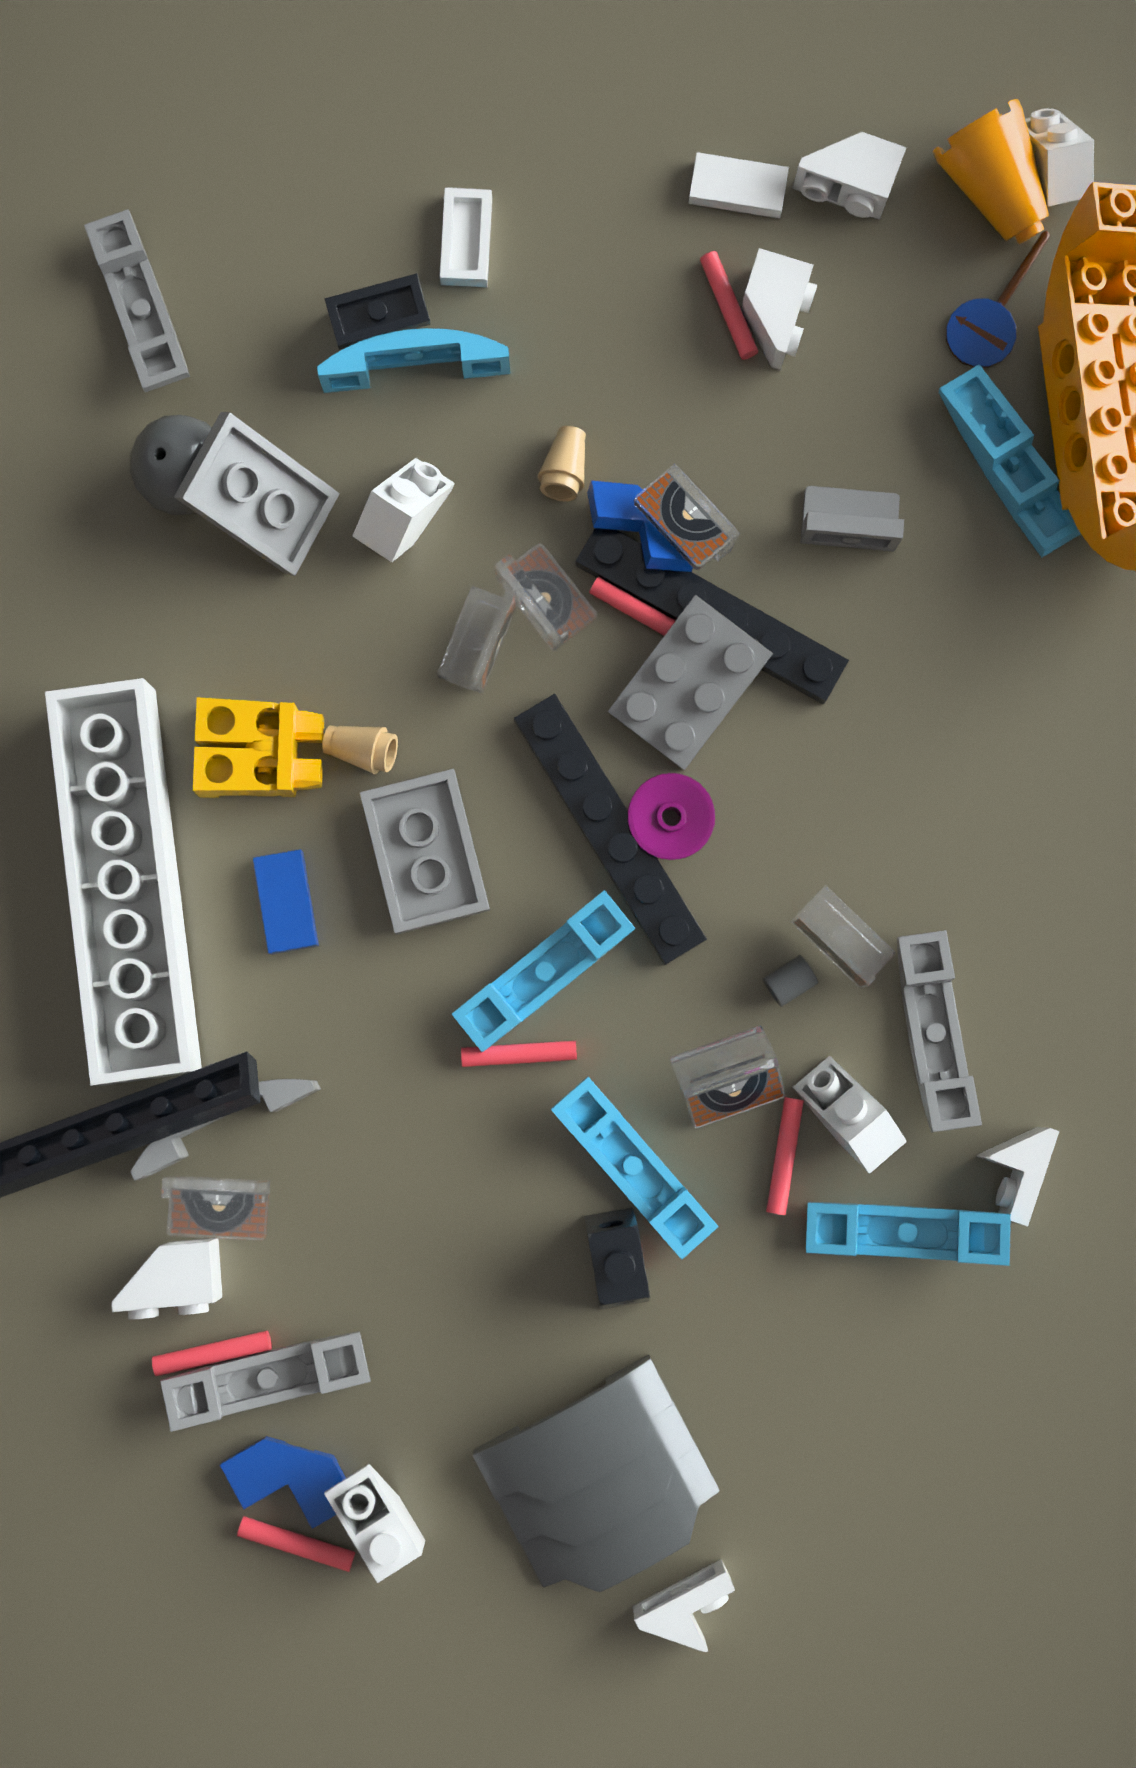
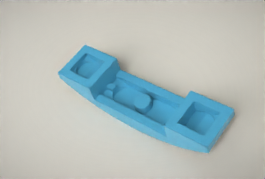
[317,328,510,393]
[452,890,636,1052]
[551,1076,719,1260]
[806,1202,1011,1266]

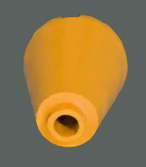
[932,99,1049,244]

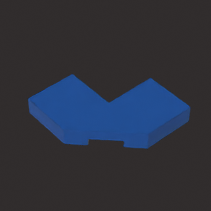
[587,481,696,572]
[220,1436,346,1529]

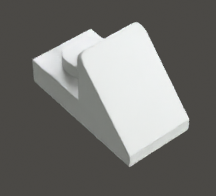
[977,1127,1059,1226]
[633,1559,735,1652]

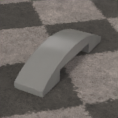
[84,209,190,393]
[897,930,982,1133]
[130,1079,321,1181]
[160,1331,371,1432]

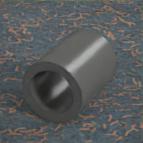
[763,955,818,1007]

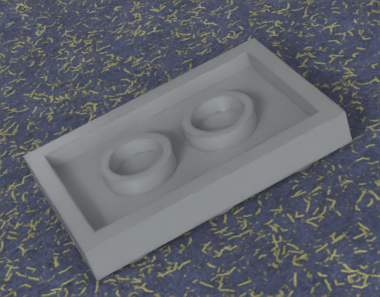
[174,412,340,576]
[608,595,773,770]
[360,769,490,935]

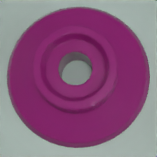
[628,773,715,860]

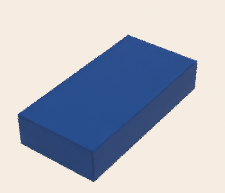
[253,849,319,955]

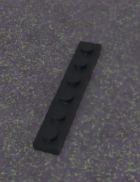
[575,528,849,705]
[514,694,707,965]
[0,1051,261,1198]

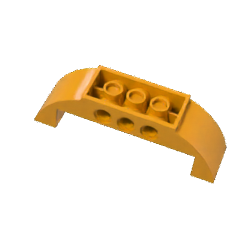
[1038,182,1136,571]

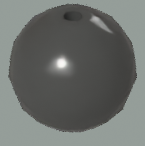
[130,415,212,515]

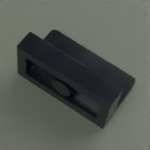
[324,273,431,350]

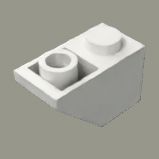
[1025,109,1094,207]
[792,132,906,220]
[741,248,817,370]
[353,458,455,562]
[793,1056,907,1174]
[112,1238,222,1319]
[324,1464,426,1583]

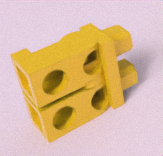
[193,697,324,798]

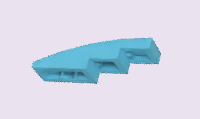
[939,364,1081,558]

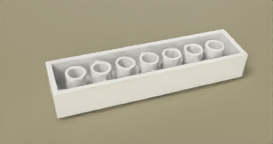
[45,678,202,1086]

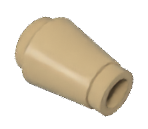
[538,426,586,502]
[322,725,398,774]

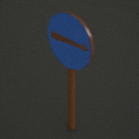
[946,231,1050,368]

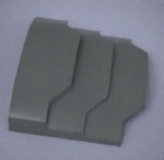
[473,1355,720,1592]

